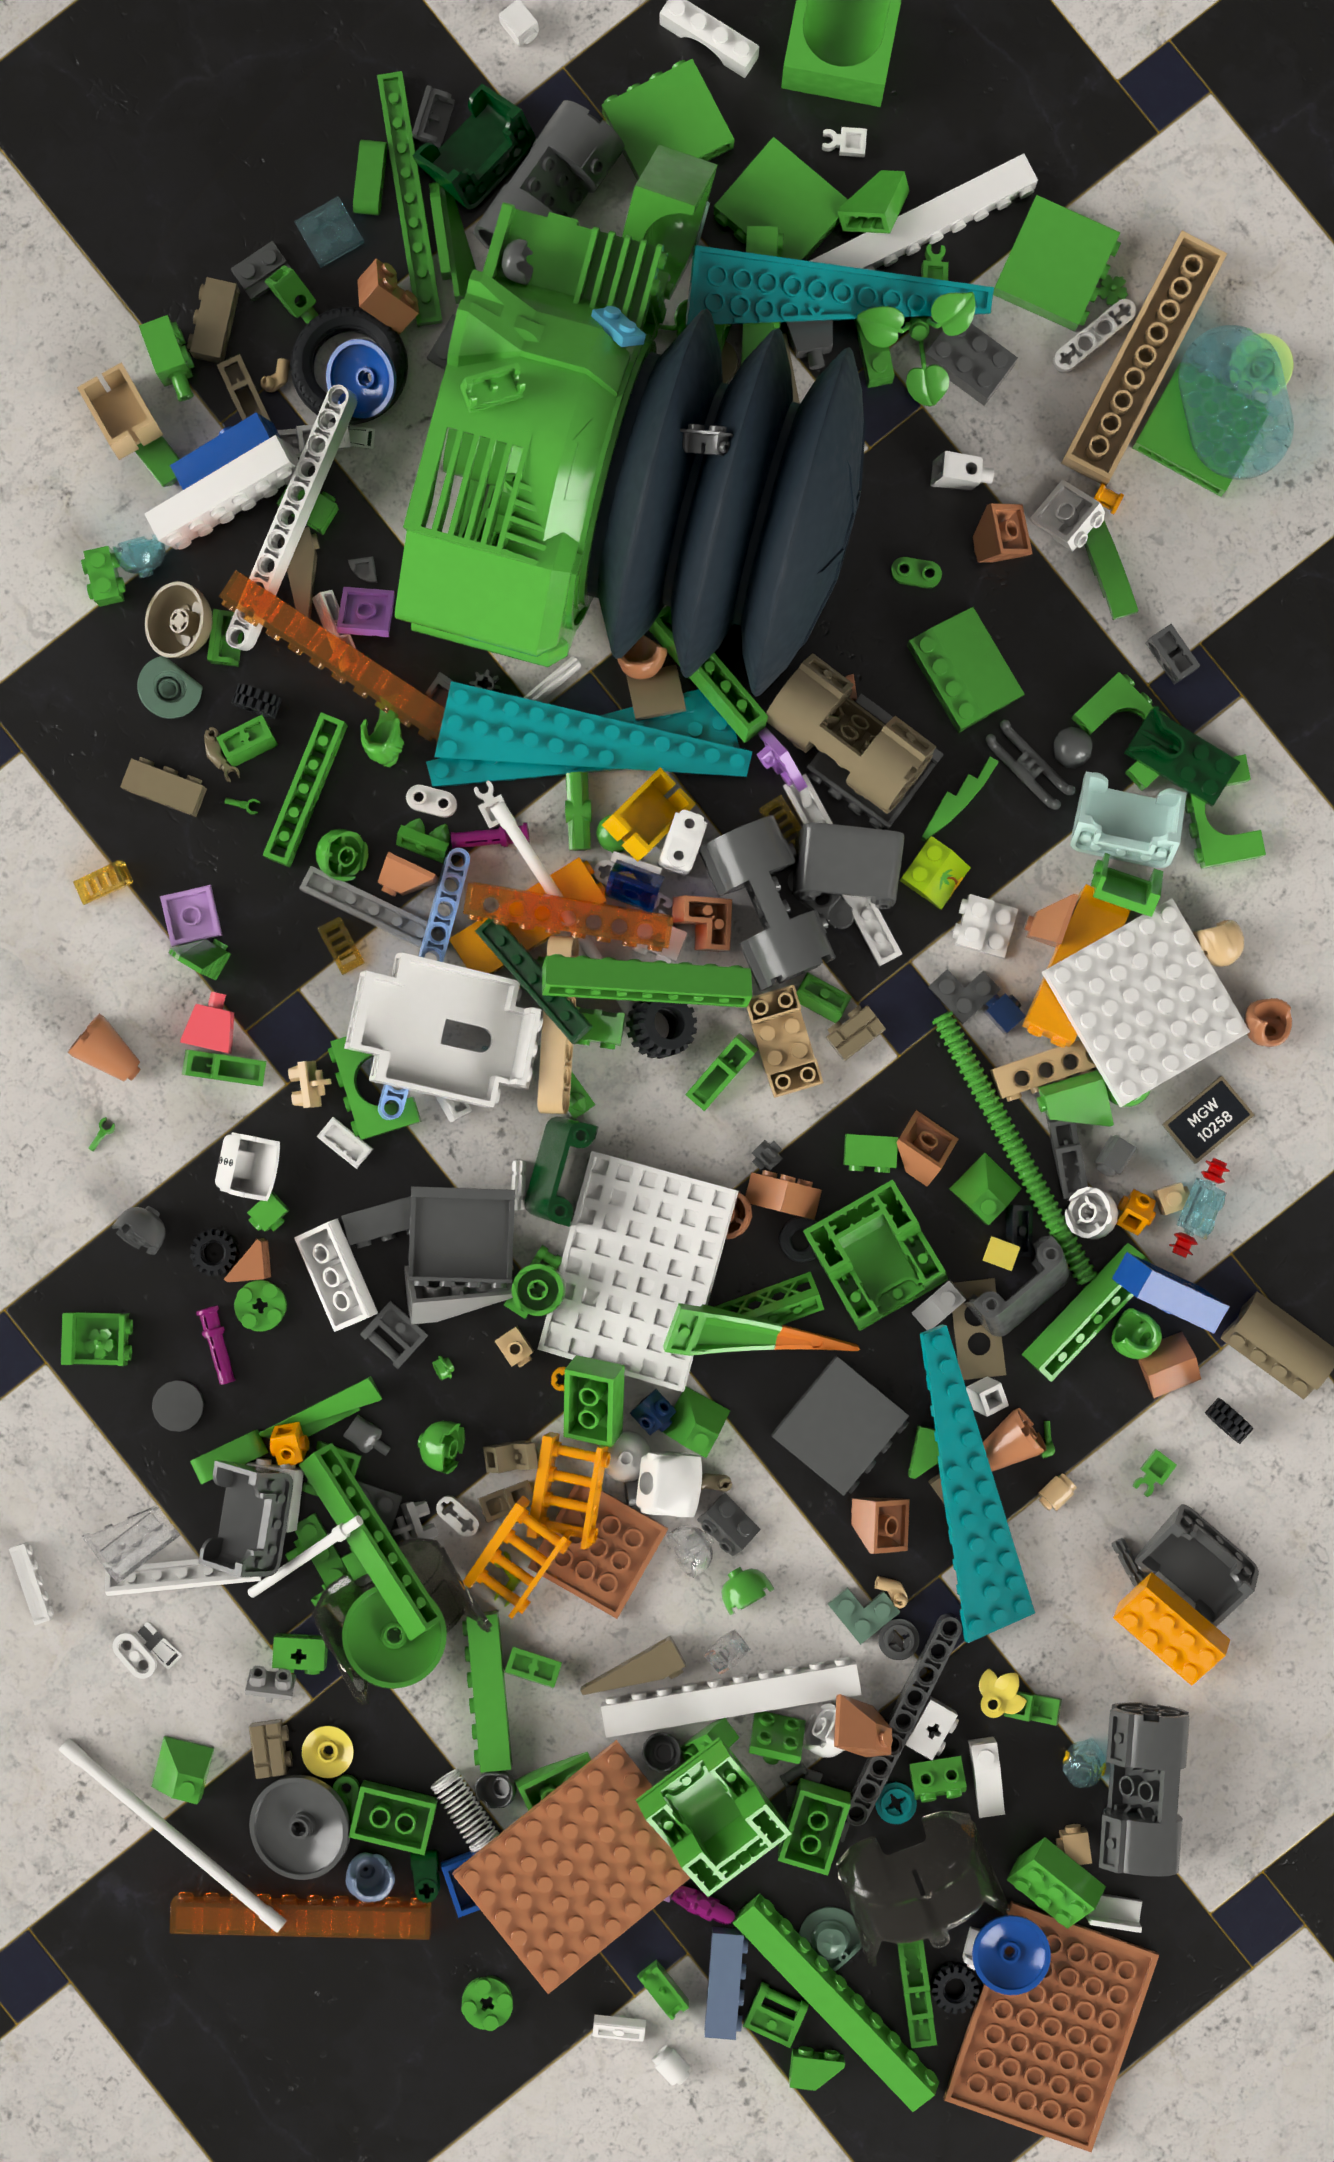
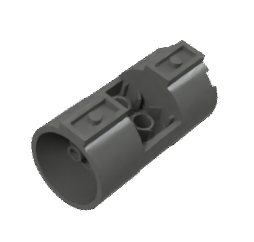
[473,100,625,249]
[698,815,836,991]
[1099,1702,1190,1876]

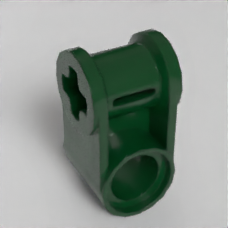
[410,1849,440,1903]

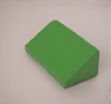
[135,436,180,487]
[796,972,852,1023]

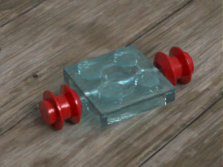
[1169,1158,1230,1258]

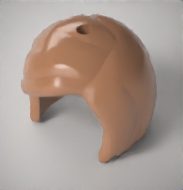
[617,635,667,679]
[1244,998,1292,1047]

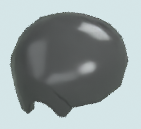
[502,239,533,285]
[1054,726,1092,769]
[642,1732,682,1772]
[474,1771,517,1808]

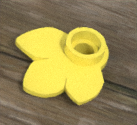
[979,1669,1027,1718]

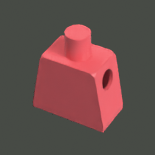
[180,992,234,1054]

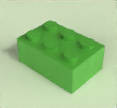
[563,1355,625,1447]
[778,1778,851,1876]
[349,1780,439,1855]
[1007,1837,1106,1929]

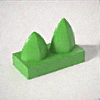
[396,818,450,863]
[568,1072,595,1119]

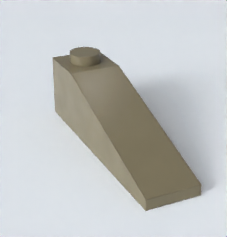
[280,527,320,638]
[580,1636,686,1695]

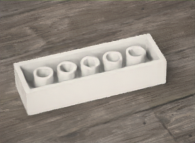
[145,435,299,550]

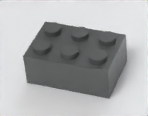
[925,323,1018,406]

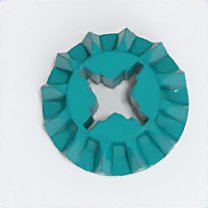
[875,1782,917,1824]

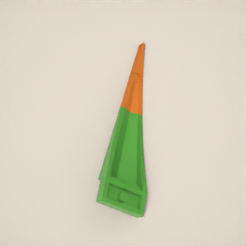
[663,1303,860,1356]

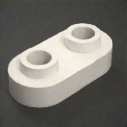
[406,785,457,818]
[113,1632,157,1679]

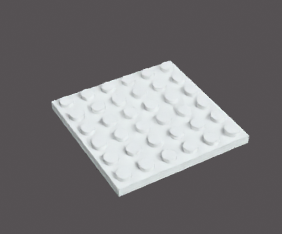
[1042,898,1250,1107]

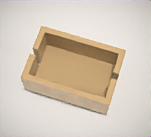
[77,362,163,460]

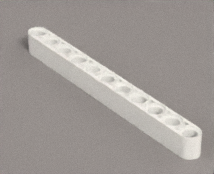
[225,385,357,651]

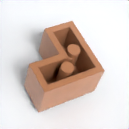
[357,258,419,334]
[672,895,732,952]
[745,1170,822,1220]

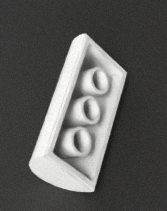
[294,1218,378,1332]

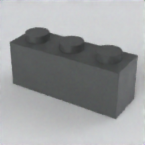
[341,1196,411,1249]

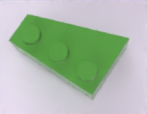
[576,1006,626,1050]

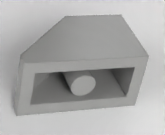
[912,1280,967,1330]

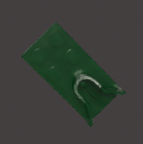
[1124,706,1240,807]

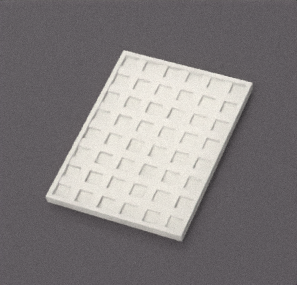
[538,1151,738,1392]

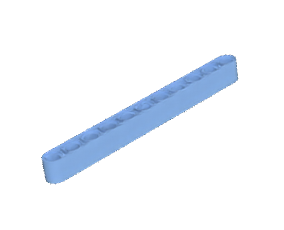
[378,848,470,1120]

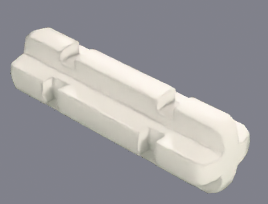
[511,1160,526,1211]

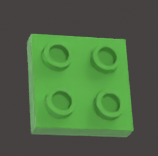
[748,1711,806,1765]

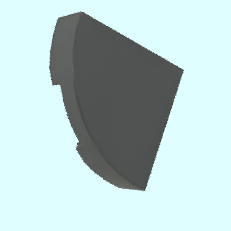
[348,556,378,583]

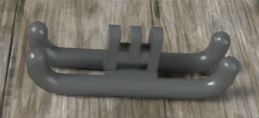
[986,719,1076,810]

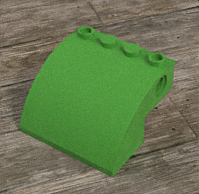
[803,1180,948,1331]
[636,1737,792,1897]

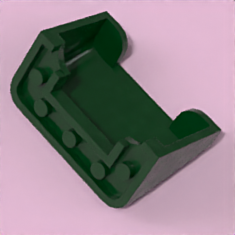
[412,84,536,209]
[525,1116,599,1227]

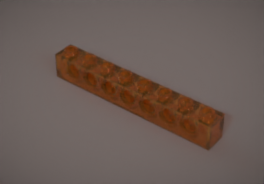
[463,881,674,952]

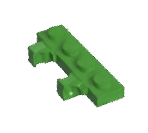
[285,1512,362,1616]

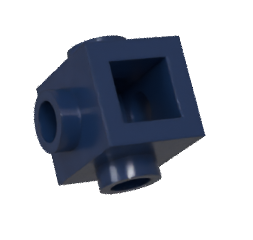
[630,1389,677,1436]

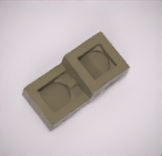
[477,1480,533,1523]

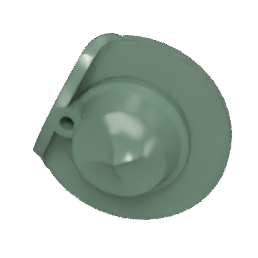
[137,656,203,719]
[799,1907,864,1971]

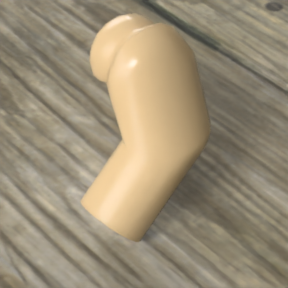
[260,358,290,392]
[875,1576,908,1608]

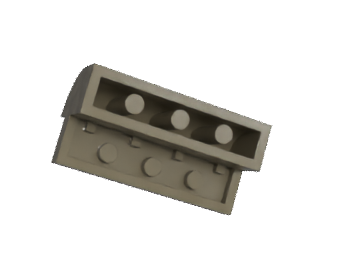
[1221,1291,1334,1400]

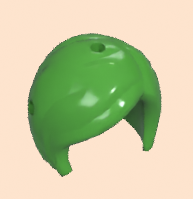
[1111,1308,1162,1359]

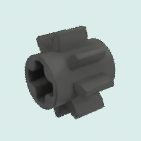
[469,670,501,691]
[752,1140,783,1171]

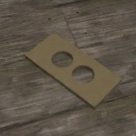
[952,1278,1006,1380]

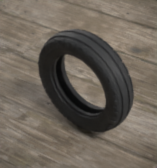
[290,307,408,425]

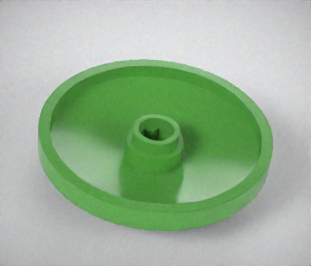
[342,1586,447,1689]

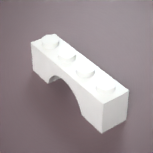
[660,0,759,78]

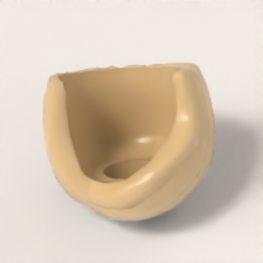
[1193,920,1244,967]

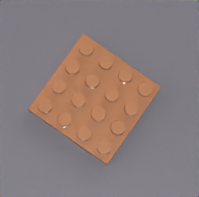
[528,1485,668,1619]

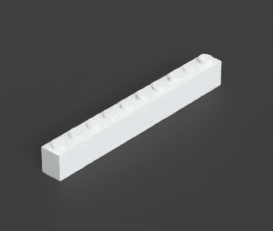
[810,154,1038,270]
[601,1657,862,1738]

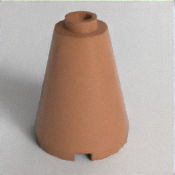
[67,1013,141,1081]
[983,1408,1047,1472]

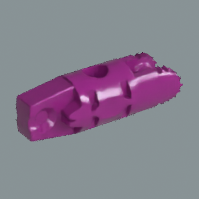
[670,1885,736,1925]

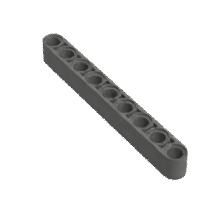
[846,1613,962,1826]

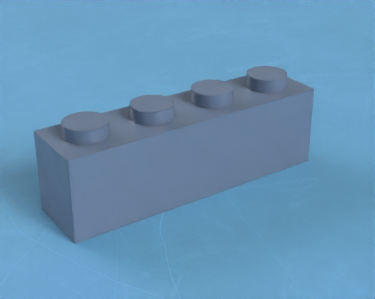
[704,1927,748,2040]

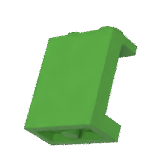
[1091,853,1164,917]
[61,1312,133,1366]

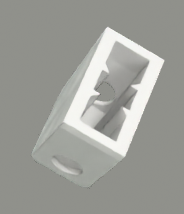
[930,451,994,490]

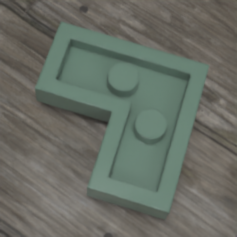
[828,1587,900,1645]

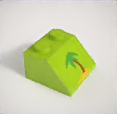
[899,836,971,910]

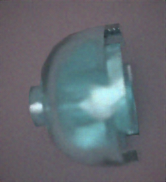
[112,534,166,578]

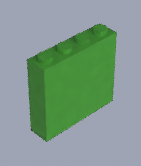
[602,59,734,181]
[714,137,848,261]
[993,195,1121,332]
[1132,362,1270,497]

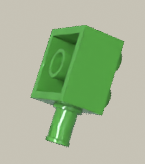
[139,315,195,402]

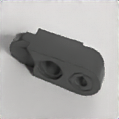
[788,870,854,929]

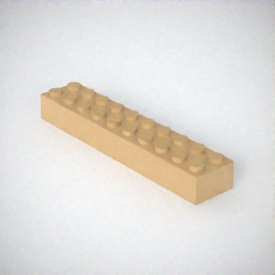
[1061,230,1228,487]

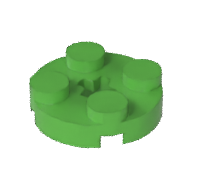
[234,1280,287,1331]
[461,1976,513,2031]

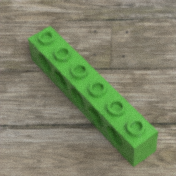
[263,712,348,868]

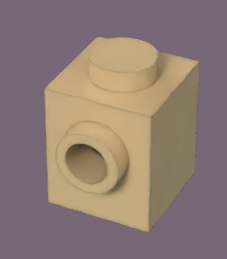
[1153,1182,1192,1215]
[495,1326,534,1368]
[1056,1824,1092,1865]

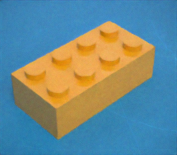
[1113,1572,1230,1686]

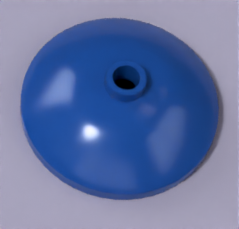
[326,339,396,418]
[972,1915,1051,1995]

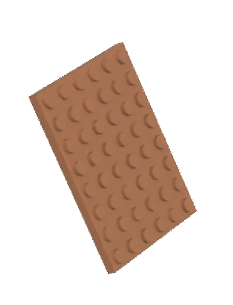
[452,1740,690,1994]
[943,1901,1159,2152]

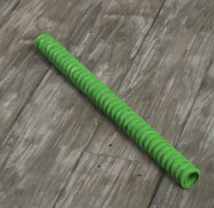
[932,1011,1098,1285]

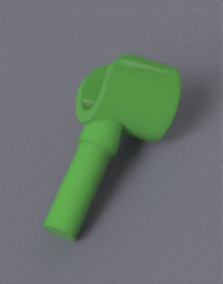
[225,797,260,815]
[89,1117,115,1151]
[1041,1421,1055,1458]

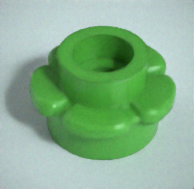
[432,1356,455,1380]

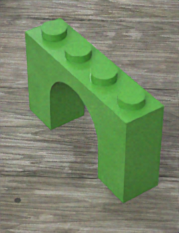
[1072,672,1169,791]
[1185,754,1266,869]
[328,1036,422,1140]

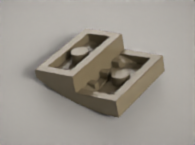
[626,665,686,721]

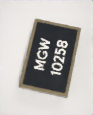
[1162,1076,1254,1164]

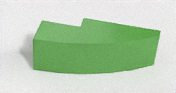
[685,1033,759,1111]
[182,1050,267,1087]

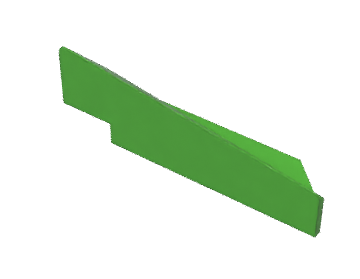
[429,182,476,304]
[259,1376,383,1438]

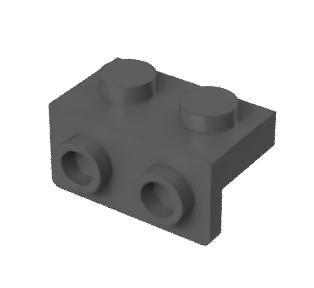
[697,1493,761,1556]

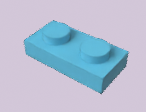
[591,306,646,347]

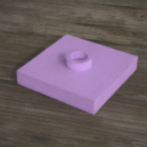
[160,885,222,947]

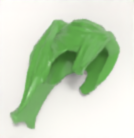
[360,693,404,767]

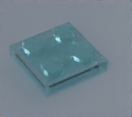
[294,196,364,268]

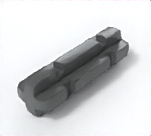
[1112,1538,1145,1587]

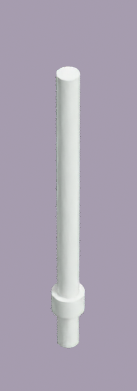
[248,1515,363,1598]

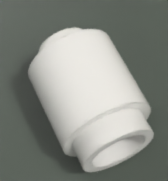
[652,2045,690,2085]

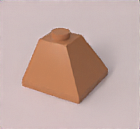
[973,503,1033,562]
[378,852,439,897]
[1024,894,1079,948]
[896,1110,958,1186]
[851,1497,910,1554]
[834,1694,893,1758]

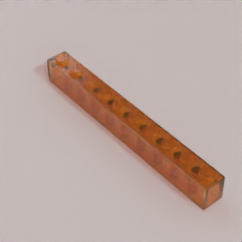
[219,570,445,742]
[170,1892,432,1940]

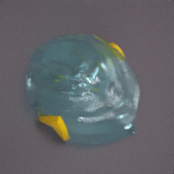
[1062,1737,1106,1788]

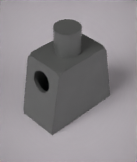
[783,320,833,370]

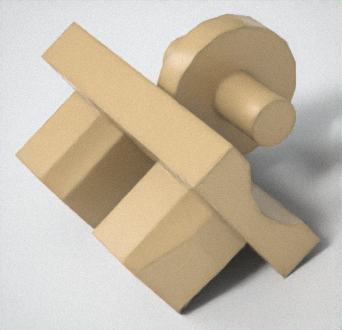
[288,1061,331,1108]

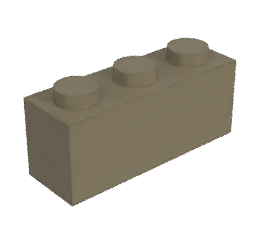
[187,277,240,364]
[120,757,207,817]

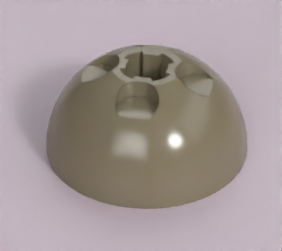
[145,581,213,658]

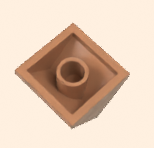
[224,1238,271,1282]
[1137,1331,1201,1398]

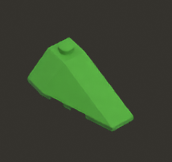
[168,939,231,980]

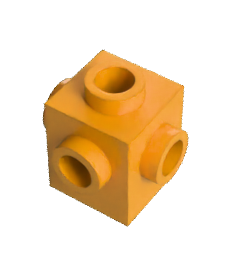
[1116,1189,1156,1236]
[270,1422,309,1466]

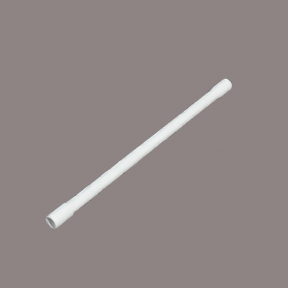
[490,801,634,1021]
[59,1738,287,1933]

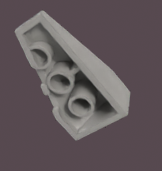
[404,1266,513,1324]

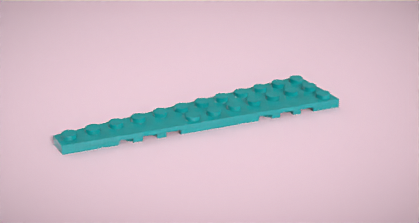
[685,245,994,326]
[426,689,740,788]
[920,1324,1035,1643]

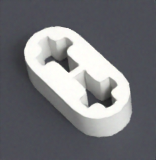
[436,1495,480,1537]

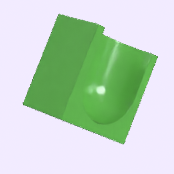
[781,0,901,107]
[622,145,717,300]

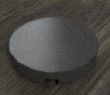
[152,1380,205,1432]

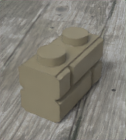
[826,1005,886,1062]
[249,1719,293,1779]

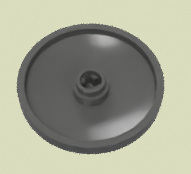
[249,1775,351,1880]

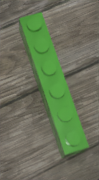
[741,226,784,365]
[649,606,768,743]
[1022,1243,1151,1382]
[462,1610,513,1773]

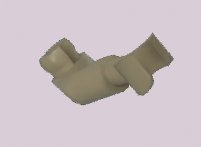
[204,727,240,782]
[701,1473,732,1492]

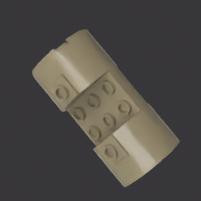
[766,654,936,814]

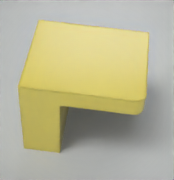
[983,1236,1020,1271]

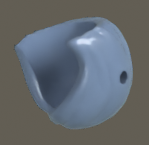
[346,1852,395,1902]

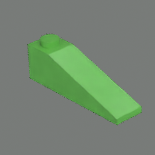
[854,319,895,388]

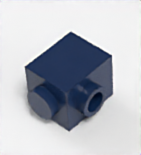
[984,993,1026,1034]

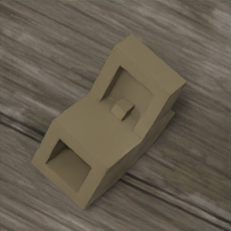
[483,1440,539,1473]

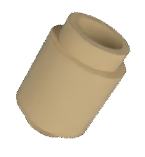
[1038,1473,1077,1511]

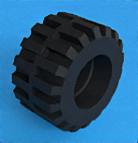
[626,1001,697,1059]

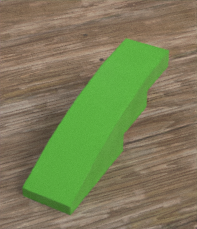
[1084,520,1139,620]
[921,757,999,841]
[897,1937,937,2049]

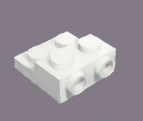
[1030,479,1105,552]
[952,894,1018,959]

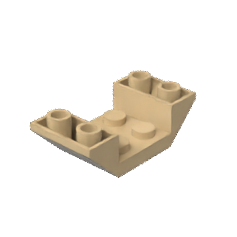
[747,985,824,1098]

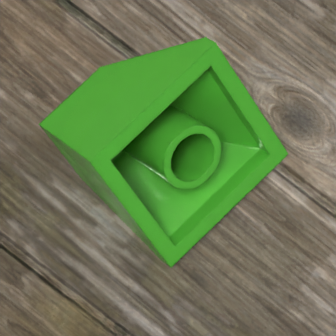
[949,1153,1022,1225]
[663,1386,730,1458]
[151,1736,214,1804]

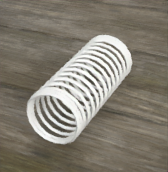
[431,1769,499,1853]

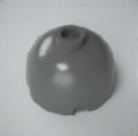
[112,1206,166,1255]

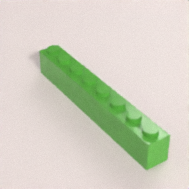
[542,954,752,1007]
[299,1443,444,1641]

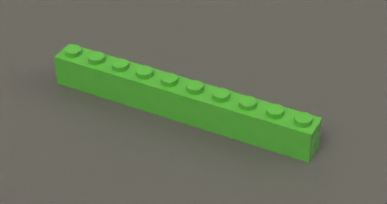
[733,1894,939,2112]

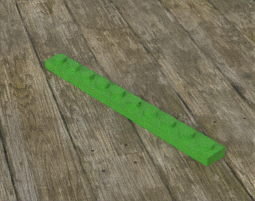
[377,71,443,327]

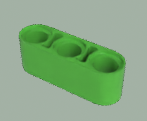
[353,139,387,216]
[190,1429,268,1484]

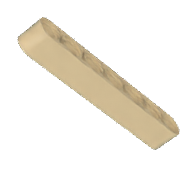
[537,936,579,1114]

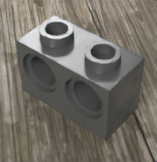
[1146,624,1200,685]

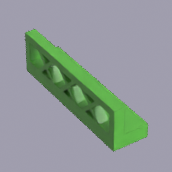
[715,1272,824,1325]

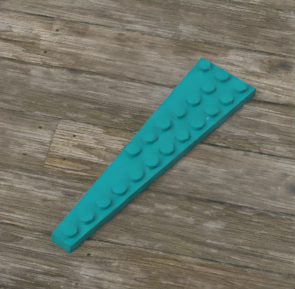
[434,681,752,777]

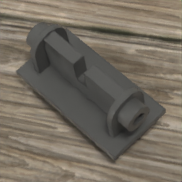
[680,424,733,456]

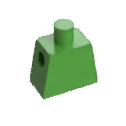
[264,265,319,324]

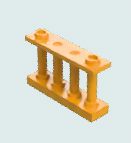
[526,1432,611,1550]
[462,1496,573,1619]

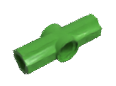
[565,772,592,851]

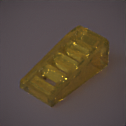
[759,795,802,848]
[73,860,133,905]
[317,917,365,975]

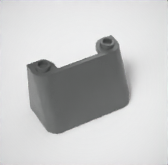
[792,822,904,909]
[964,1236,1071,1337]
[198,1460,293,1577]
[1134,1504,1259,1627]

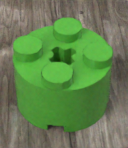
[511,1263,565,1316]

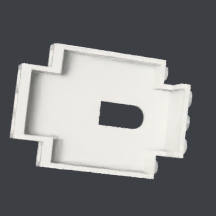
[344,952,543,1108]

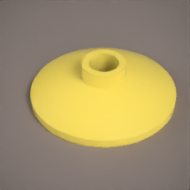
[302,1726,354,1778]

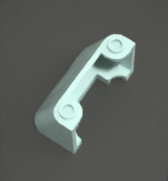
[1070,771,1187,868]

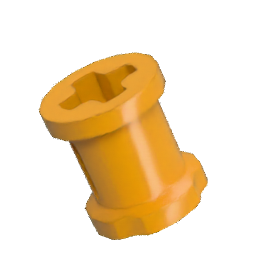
[1094,483,1124,515]
[551,1367,566,1391]

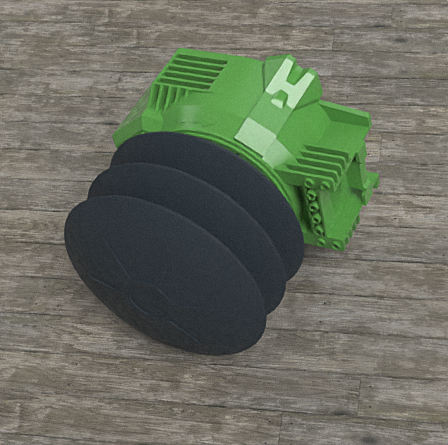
[395,202,866,697]

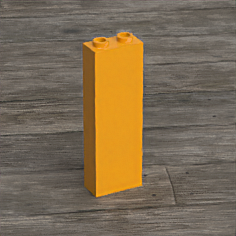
[449,857,608,974]
[1022,884,1131,1048]

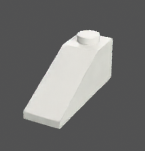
[968,1737,1005,1818]

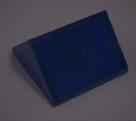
[605,859,665,913]

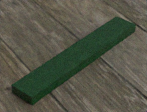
[475,913,593,1044]

